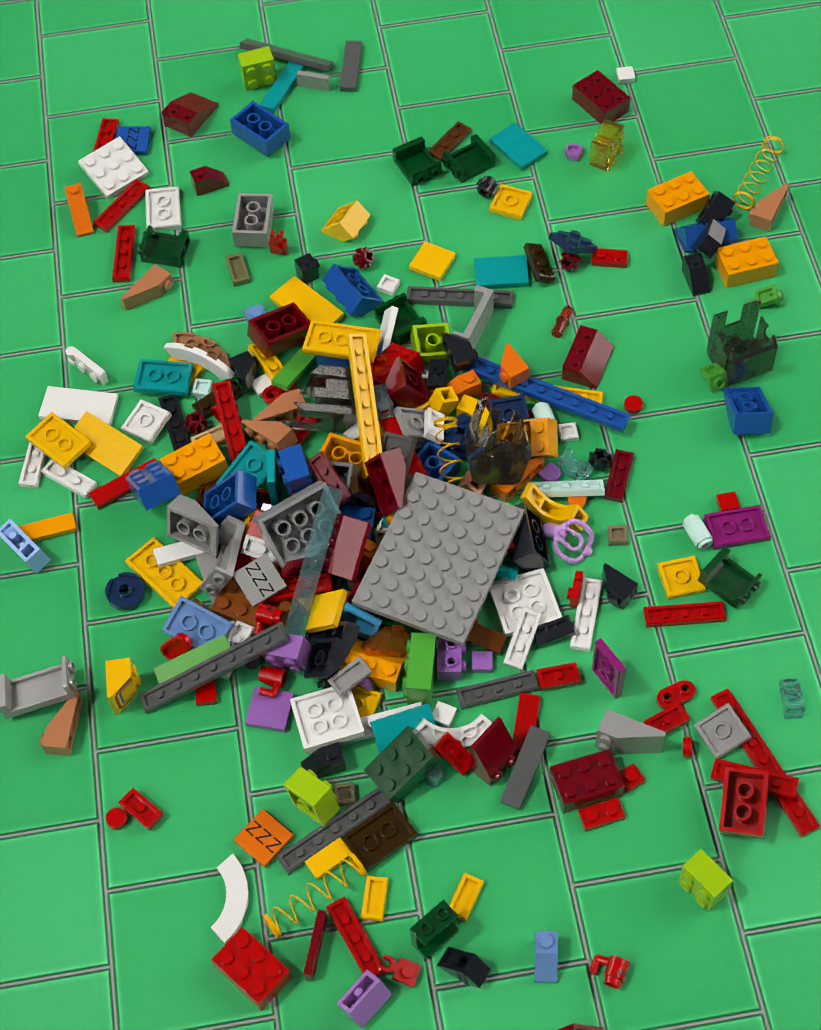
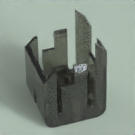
[707,300,778,386]
[283,365,358,434]
[463,396,532,485]

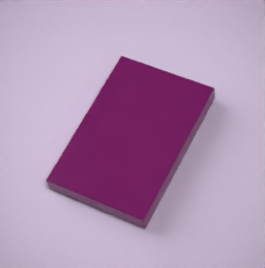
[703,505,771,550]
[592,638,626,699]

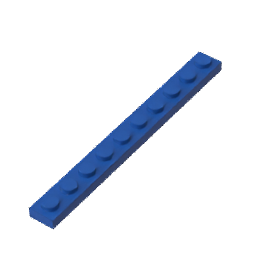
[463,357,631,433]

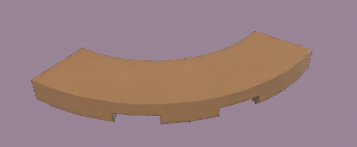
[172,332,231,369]

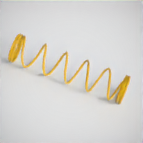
[733,136,785,209]
[433,417,465,483]
[263,852,366,938]

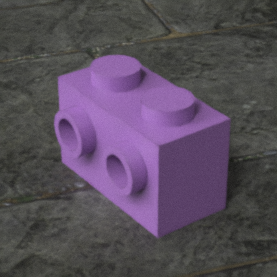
[437,637,466,681]
[336,970,392,1029]

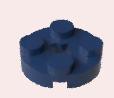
[444,413,481,450]
[105,572,145,610]

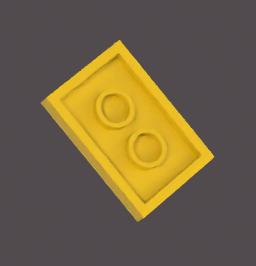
[25,412,92,470]

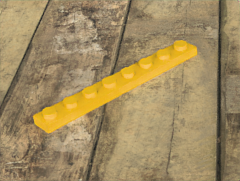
[346,333,382,478]

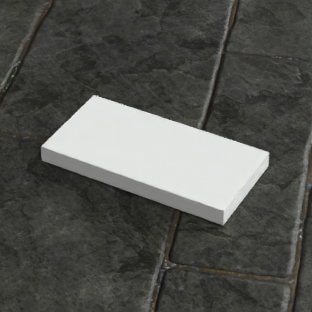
[38,386,119,426]

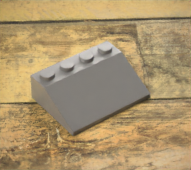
[252,481,341,569]

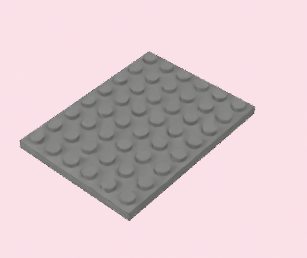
[352,472,525,646]

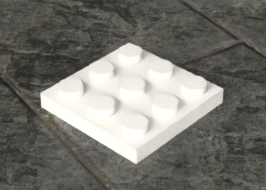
[78,137,149,200]
[489,568,562,637]
[290,687,365,753]

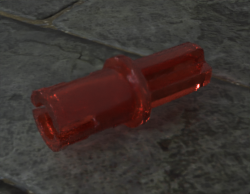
[551,305,574,338]

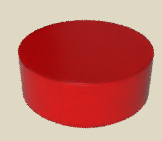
[624,395,643,414]
[683,737,692,758]
[106,807,128,830]

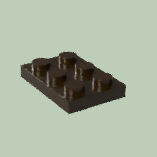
[341,802,418,873]

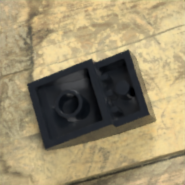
[304,621,360,679]

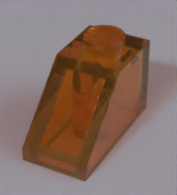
[361,625,409,658]

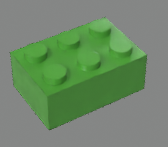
[402,632,437,707]

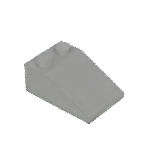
[167,494,218,557]
[595,709,666,755]

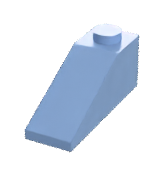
[0,519,51,573]

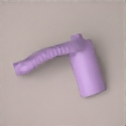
[543,518,594,564]

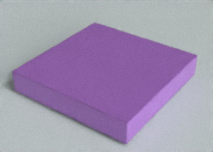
[245,686,295,732]

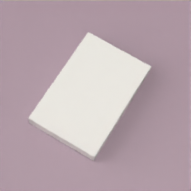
[145,187,182,232]

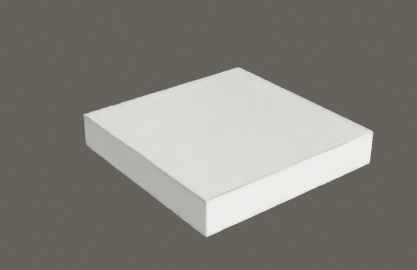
[121,399,172,444]

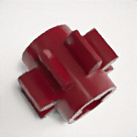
[353,247,374,269]
[558,252,582,272]
[184,411,207,435]

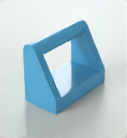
[339,602,383,642]

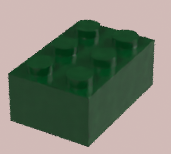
[364,726,443,803]

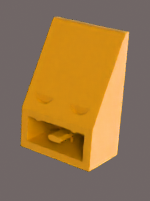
[496,417,558,460]

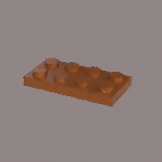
[210,579,299,632]

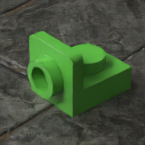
[754,284,784,309]
[699,362,728,393]

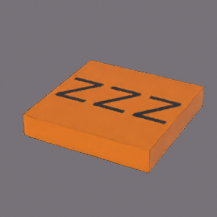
[233,809,294,868]

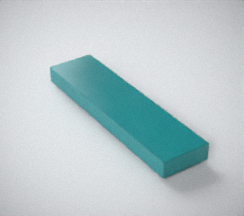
[259,62,304,113]

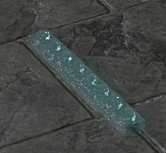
[285,485,343,636]

